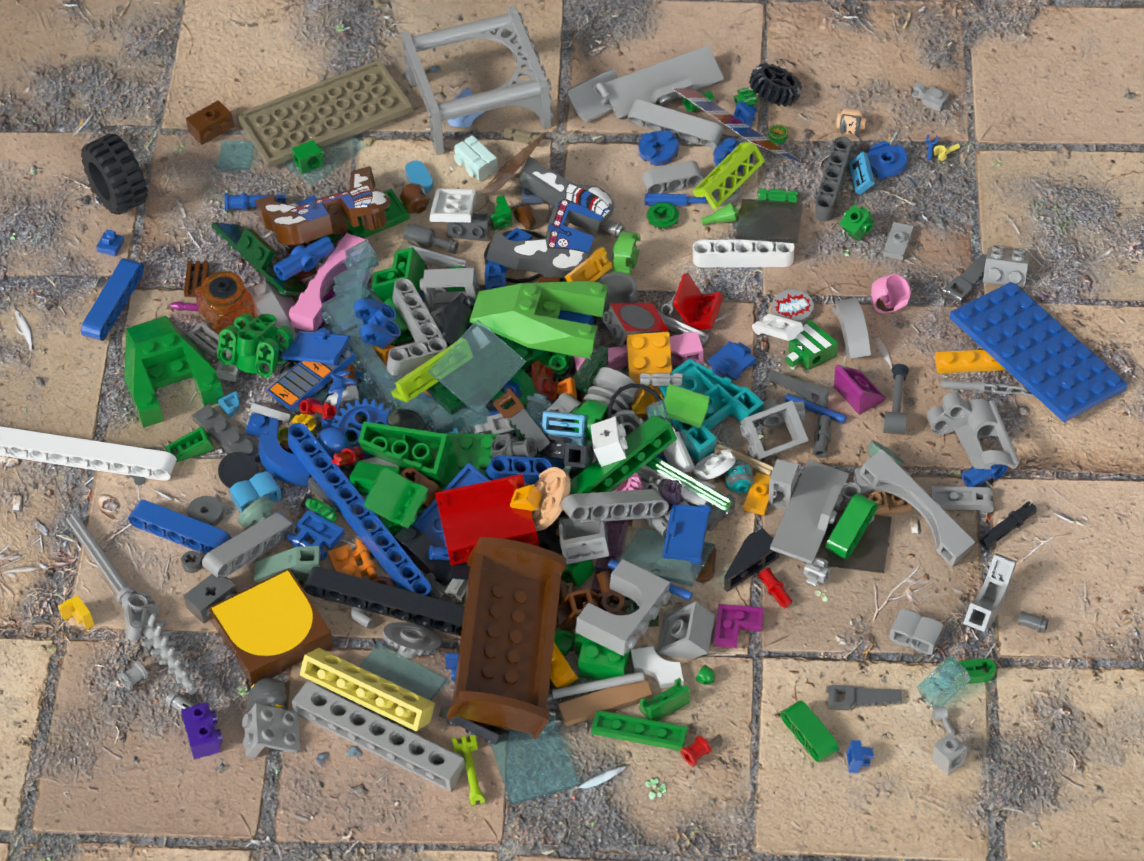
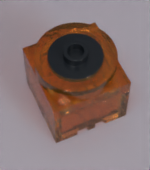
[195,270,255,335]

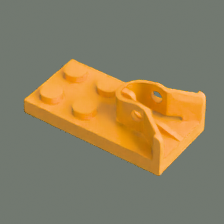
[627,332,672,417]

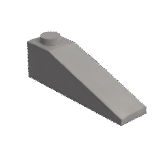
[246,281,301,354]

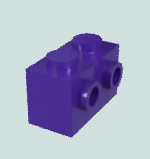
[181,702,223,759]

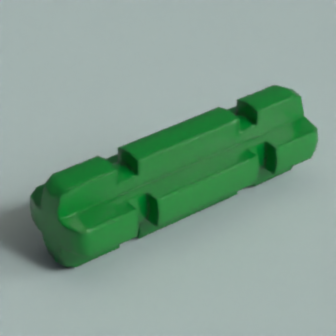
[758,188,798,203]

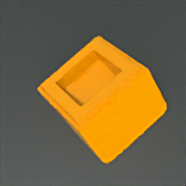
[510,485,542,511]

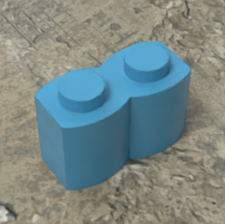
[229,471,282,513]

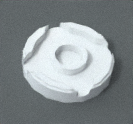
[693,450,736,480]

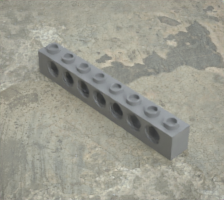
[292,681,466,792]

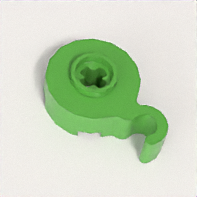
[612,230,641,276]

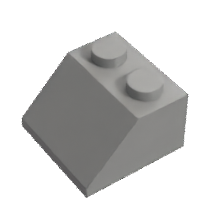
[657,602,715,660]

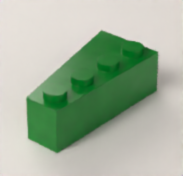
[358,422,452,485]

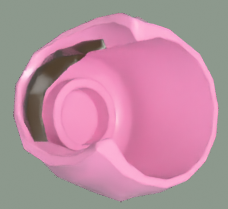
[871,274,911,313]

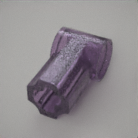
[662,479,684,517]

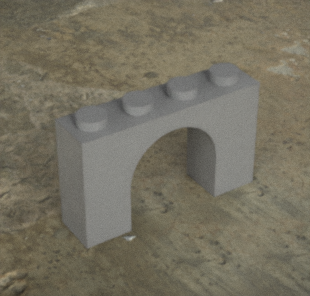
[576,559,671,656]

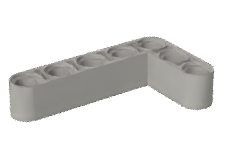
[387,278,447,376]

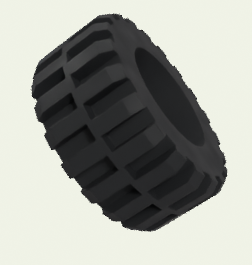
[81,134,148,215]

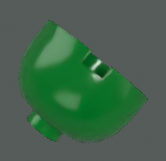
[573,399,609,440]

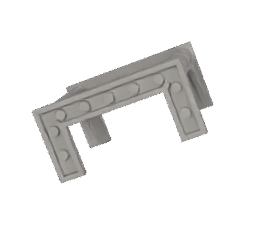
[401,6,553,155]

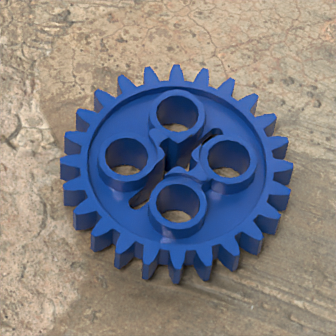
[331,398,390,462]

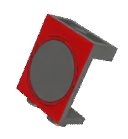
[602,303,669,347]

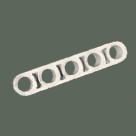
[693,239,794,268]

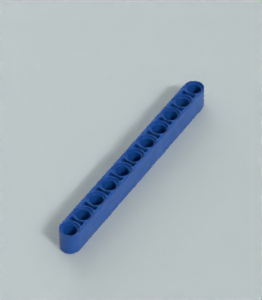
[288,423,431,597]

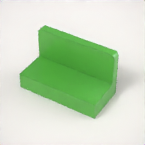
[660,384,710,428]

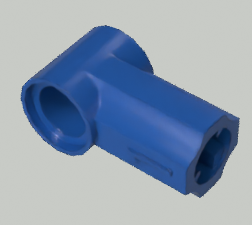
[961,464,1008,487]

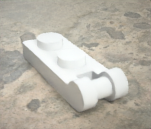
[752,314,804,341]

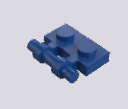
[287,510,345,560]

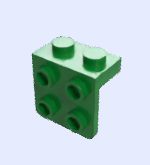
[364,468,428,528]

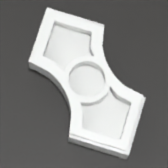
[631,646,684,688]

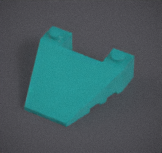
[658,359,764,463]

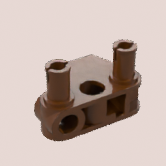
[557,571,626,631]

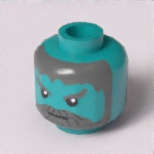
[724,460,755,494]

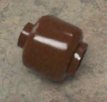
[400,183,430,214]

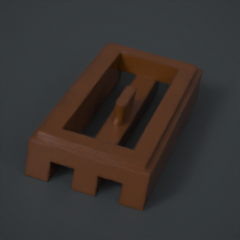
[184,261,209,297]

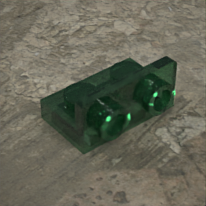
[573,345,608,394]

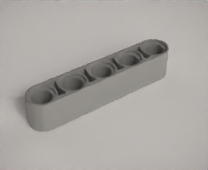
[627,100,724,148]
[562,489,669,523]
[202,511,296,579]

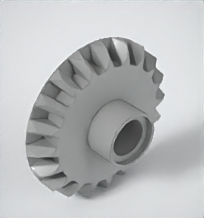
[382,622,441,658]

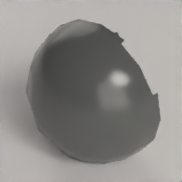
[595,272,638,318]

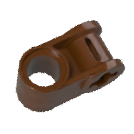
[401,468,442,508]

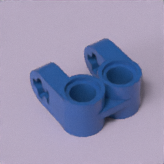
[353,298,401,349]

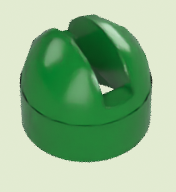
[696,665,715,685]

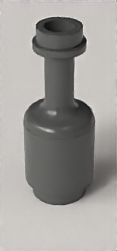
[403,224,458,253]

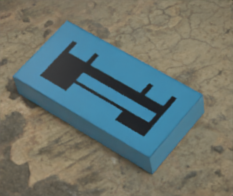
[848,152,875,195]

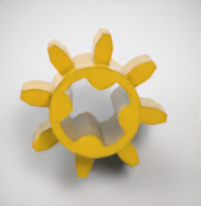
[291,413,317,435]

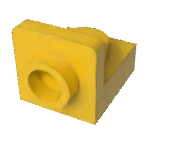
[58,595,94,629]

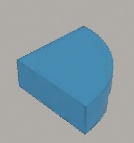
[218,391,240,418]

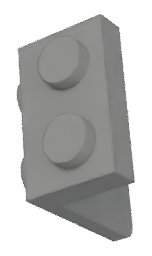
[983,245,1030,288]
[242,703,300,759]

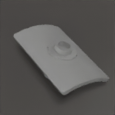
[566,69,618,123]

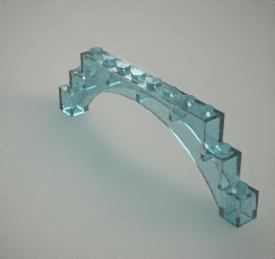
[321,240,492,434]

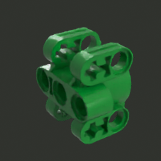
[217,313,293,378]

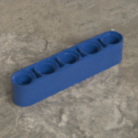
[81,258,144,341]
[128,500,232,555]

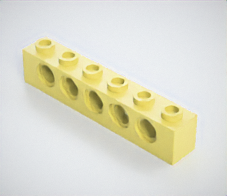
[300,648,435,731]

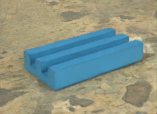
[542,411,587,438]

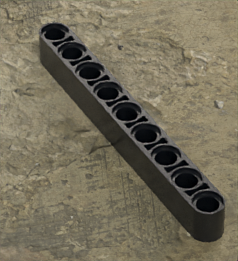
[304,566,465,637]

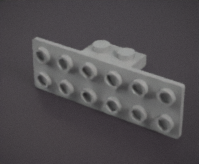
[603,46,724,119]
[770,460,849,564]

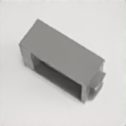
[420,268,480,312]
[740,400,809,461]
[559,516,609,564]

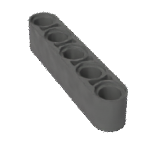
[815,137,851,222]

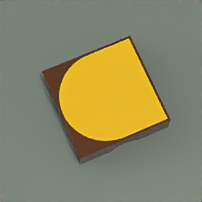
[209,568,334,685]

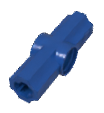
[274,236,334,281]

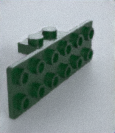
[211,222,308,297]

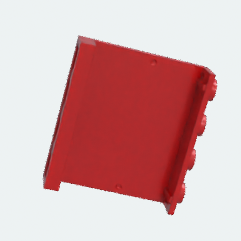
[435,474,539,566]

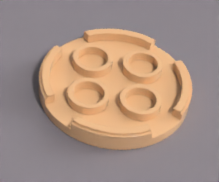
[531,467,571,531]

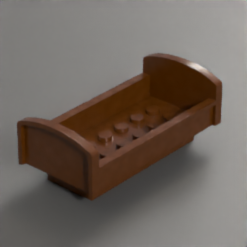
[447,537,567,739]

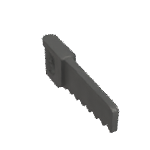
[942,254,987,303]
[769,370,829,408]
[826,685,902,711]

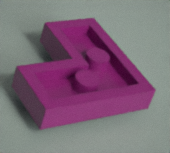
[714,604,764,648]

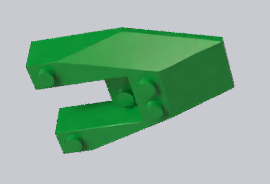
[124,316,224,428]

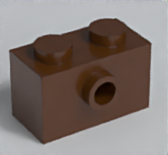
[186,100,234,145]

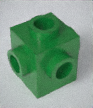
[839,204,874,241]

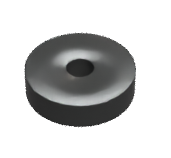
[187,496,223,527]

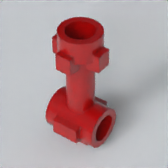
[300,398,336,419]

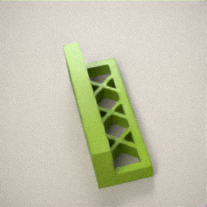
[692,142,765,209]
[391,338,473,402]

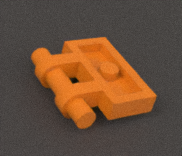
[328,539,378,579]

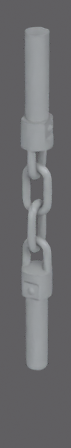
[941,379,1037,398]

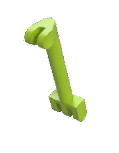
[452,734,485,806]

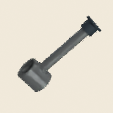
[883,364,909,435]

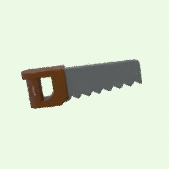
[493,388,550,452]

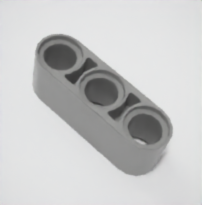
[642,161,703,194]

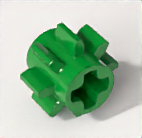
[734,87,758,106]

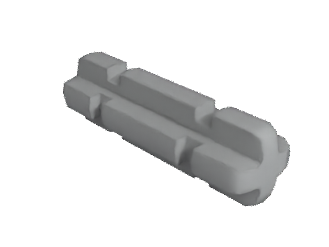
[640,373,683,386]

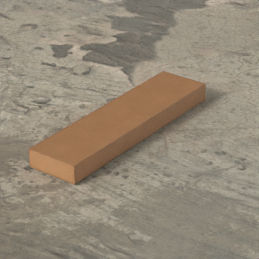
[558,676,653,727]

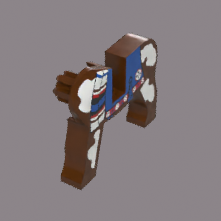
[255,166,391,247]

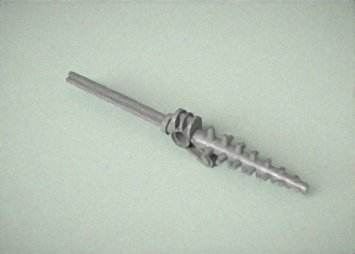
[66,513,197,695]

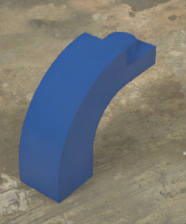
[258,418,310,486]

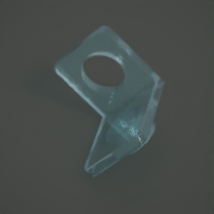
[646,400,672,424]

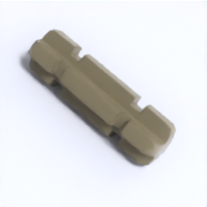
[504,127,542,147]

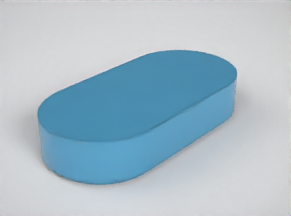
[405,161,433,193]

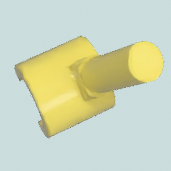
[934,144,960,161]

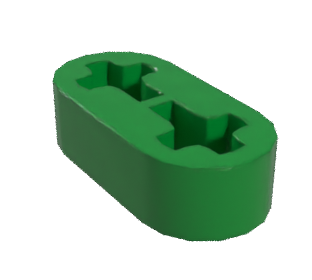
[952,658,996,684]

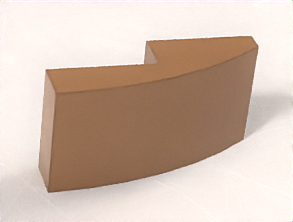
[863,490,913,515]

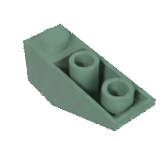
[254,546,322,582]

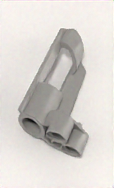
[927,392,1019,469]

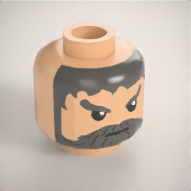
[836,109,866,136]

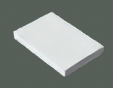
[430,189,477,222]

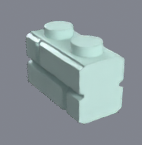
[454,136,498,182]

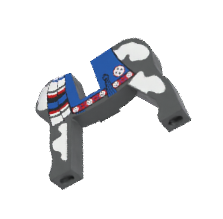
[487,157,615,282]

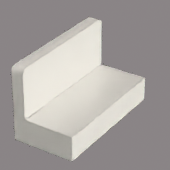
[663,427,695,474]

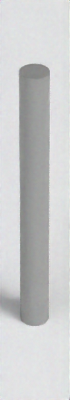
[552,671,645,699]

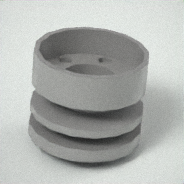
[582,367,639,414]

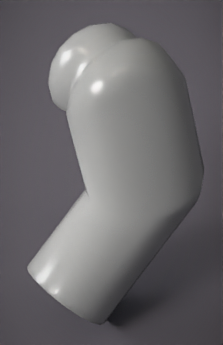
[351,607,374,629]

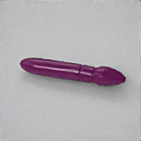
[170,301,221,312]

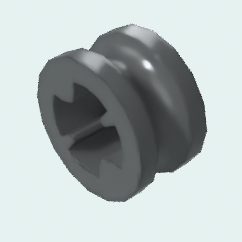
[181,551,202,573]

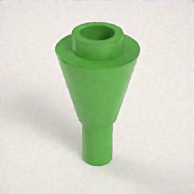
[701,202,739,226]

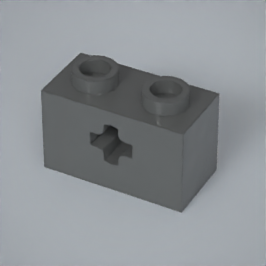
[184,574,237,624]

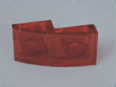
[531,360,558,402]

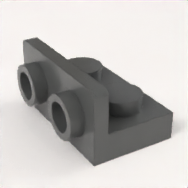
[447,212,492,241]

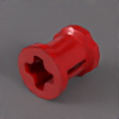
[680,735,712,766]

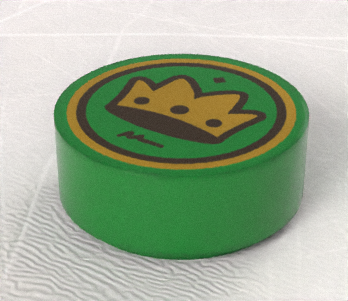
[768,125,788,144]

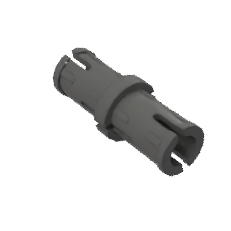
[813,415,832,458]

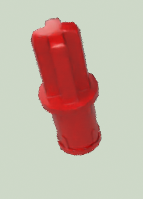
[332,447,365,467]
[758,568,792,608]

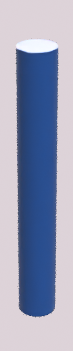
[785,393,847,424]

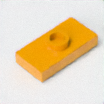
[743,472,771,516]

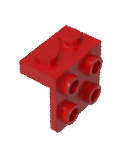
[673,273,724,330]

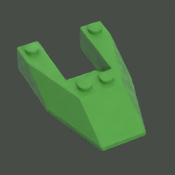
[470,281,608,359]

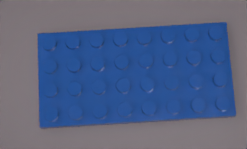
[949,282,1128,423]

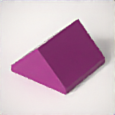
[834,365,886,415]

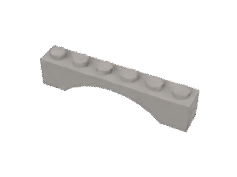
[859,449,975,567]

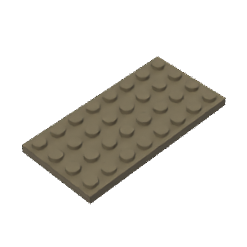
[236,60,413,168]

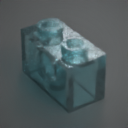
[917,655,970,708]

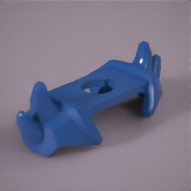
[317,370,356,436]

